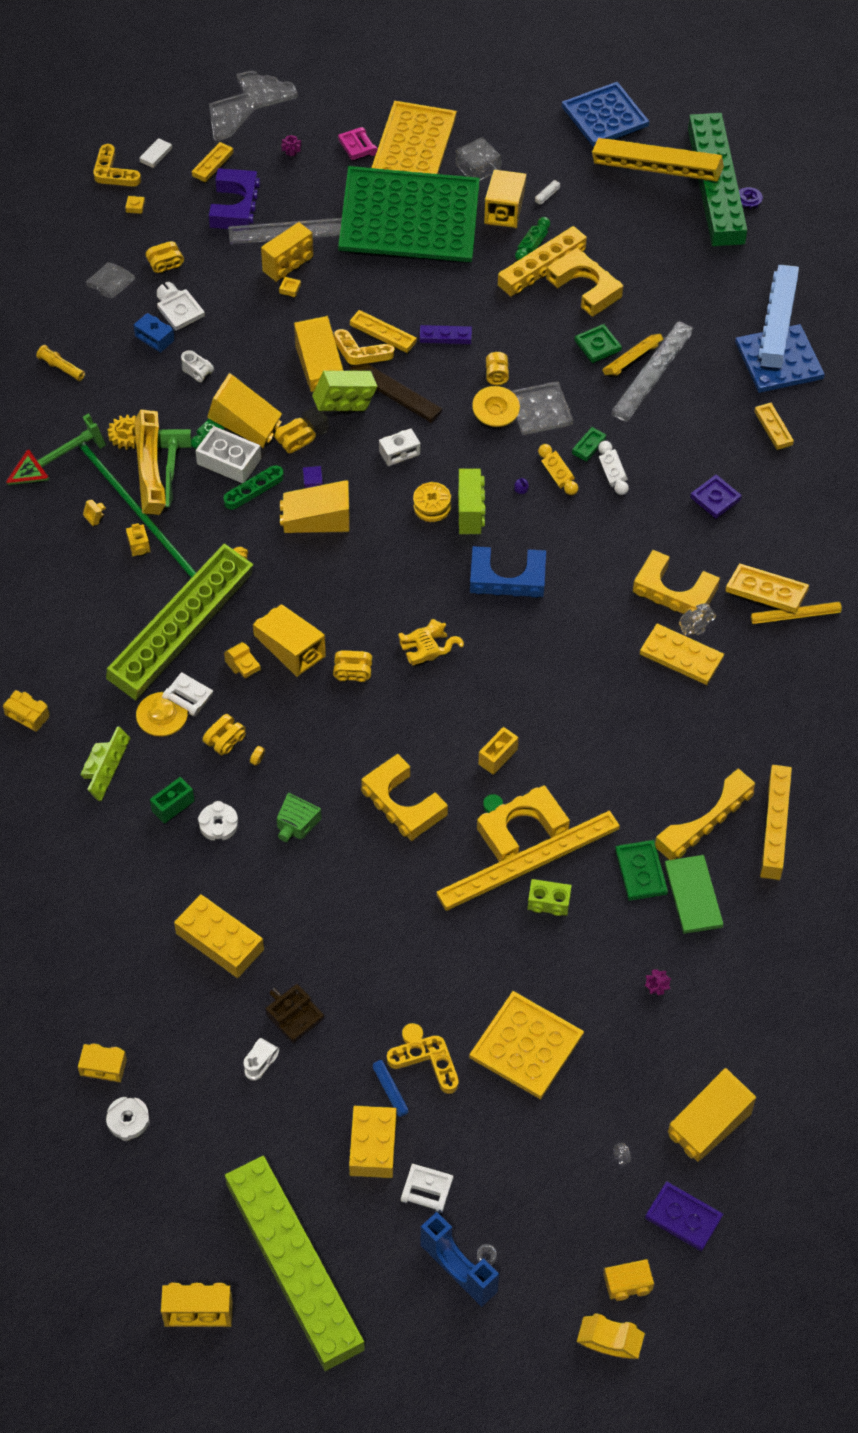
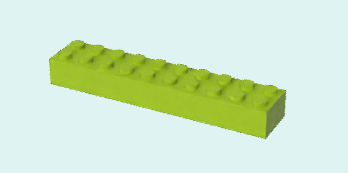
[106,543,254,701]
[225,1155,365,1371]

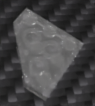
[236,70,298,110]
[209,90,258,142]

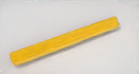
[751,602,842,624]

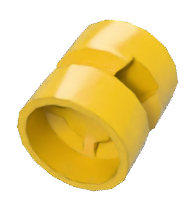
[486,352,509,385]

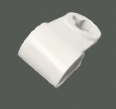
[181,350,214,382]
[244,1038,279,1080]

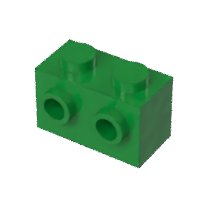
[150,777,195,824]

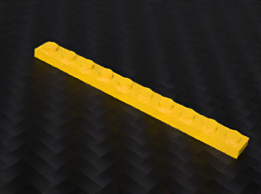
[437,810,620,911]

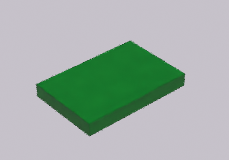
[615,840,668,901]

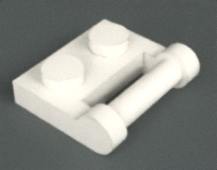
[162,672,213,717]
[401,1164,453,1213]

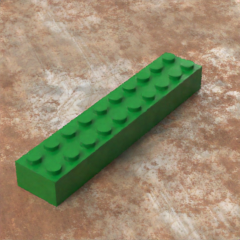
[688,113,747,246]

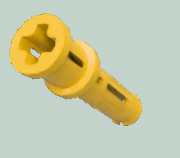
[36,345,85,381]

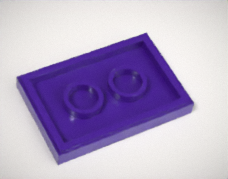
[645,1181,723,1252]

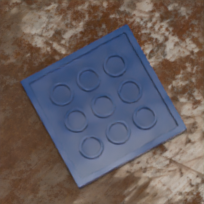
[561,82,649,147]
[735,324,825,393]

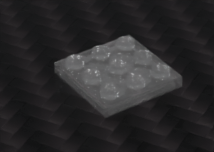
[512,381,573,435]

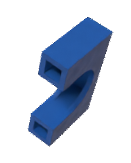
[470,546,546,597]
[420,1212,499,1307]

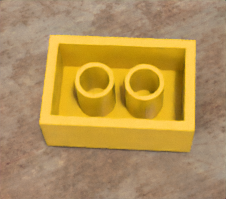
[261,222,313,282]
[349,1106,396,1178]
[161,1283,233,1327]

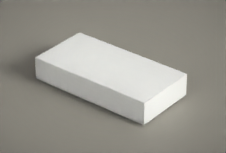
[140,138,172,168]

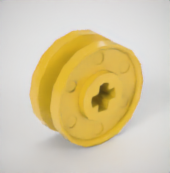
[413,482,451,522]

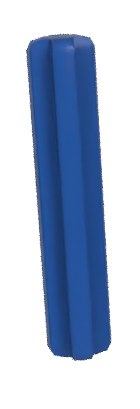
[373,1060,408,1117]

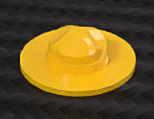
[472,386,520,427]
[136,692,188,737]

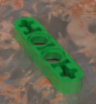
[224,465,284,510]

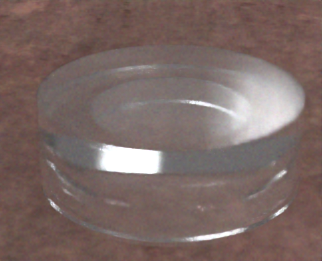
[613,1142,631,1165]

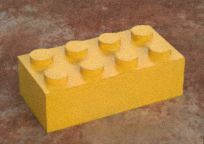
[174,894,264,978]

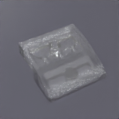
[86,262,135,298]

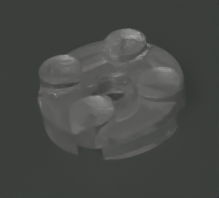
[679,603,716,635]

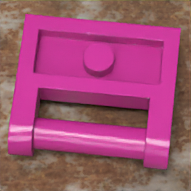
[338,127,378,160]

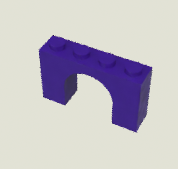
[209,168,260,231]

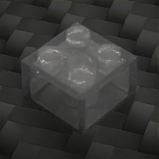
[455,137,501,181]

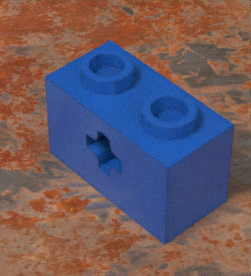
[134,313,174,353]

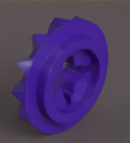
[739,187,763,209]

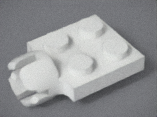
[157,282,205,331]

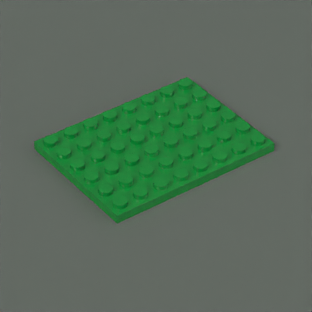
[338,166,480,262]

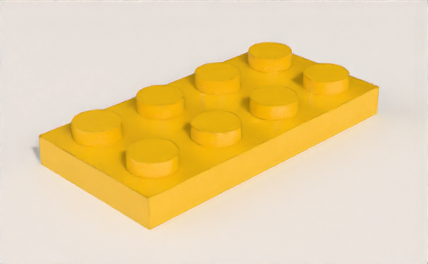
[726,564,809,614]
[640,624,724,685]

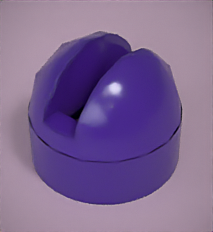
[514,478,529,494]

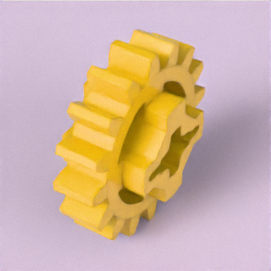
[107,415,136,450]

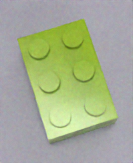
[312,371,377,411]
[458,469,485,534]

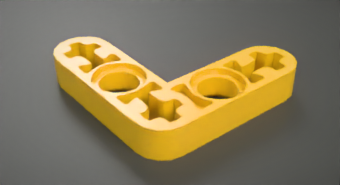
[94,144,141,186]
[334,329,395,365]
[387,1036,459,1094]

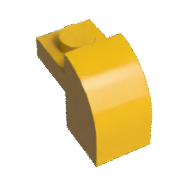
[224,642,261,678]

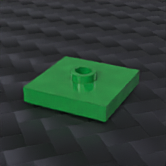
[574,324,622,363]

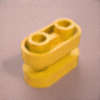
[145,241,184,273]
[274,418,316,453]
[333,651,372,682]
[202,714,246,755]

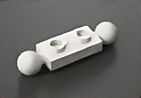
[598,441,629,495]

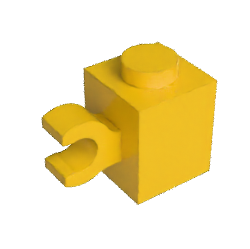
[126,523,150,556]

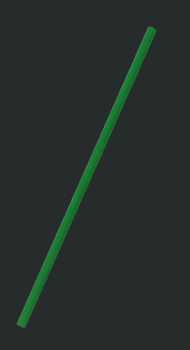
[78,442,196,578]

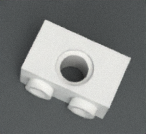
[379,428,420,466]

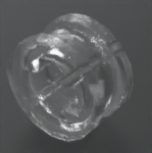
[477,1244,497,1265]

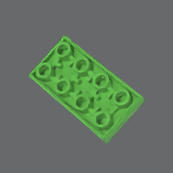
[664,855,723,934]

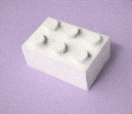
[196,426,261,483]

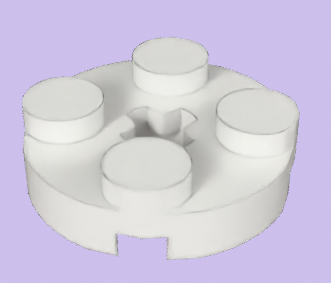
[198,801,238,840]
[106,1097,149,1141]

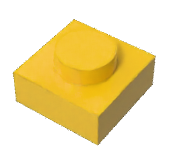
[125,196,145,214]
[279,277,301,297]

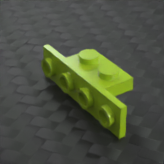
[80,727,130,801]

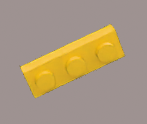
[192,142,234,182]
[754,403,794,450]

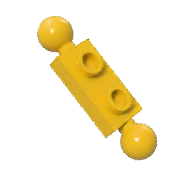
[538,444,578,495]

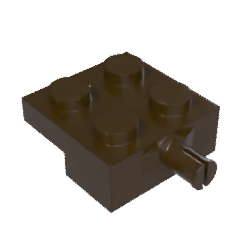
[265,984,325,1043]

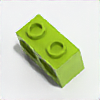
[527,879,572,916]

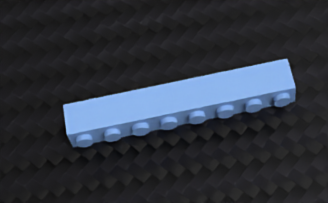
[759,265,799,368]

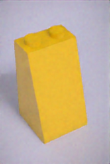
[484,170,526,228]
[294,316,343,392]
[207,373,282,448]
[280,481,349,533]
[253,604,326,677]
[668,1068,756,1162]

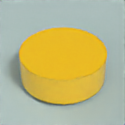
[250,746,265,766]
[402,1023,423,1044]

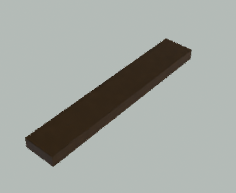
[349,363,442,423]

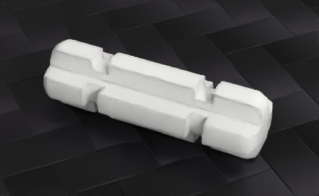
[535,180,560,205]

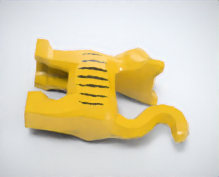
[398,619,464,666]

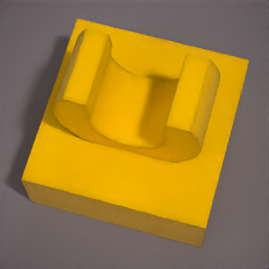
[83,500,106,526]

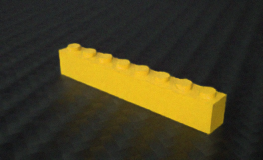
[592,138,724,181]

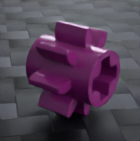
[281,135,301,156]
[645,969,671,995]

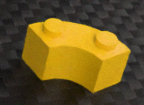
[577,1314,645,1359]

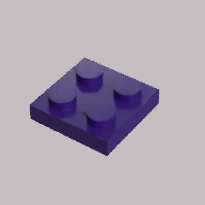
[690,475,742,519]

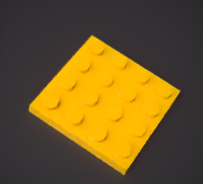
[469,991,584,1099]

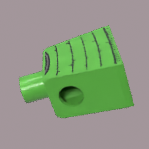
[277,793,321,842]

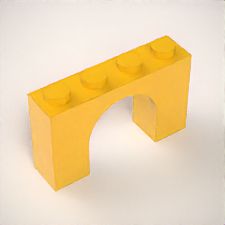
[546,248,623,317]
[633,550,720,621]
[361,754,448,841]
[477,785,570,862]

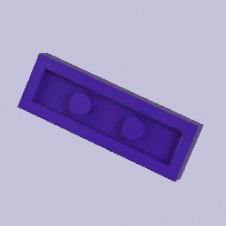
[420,325,472,344]

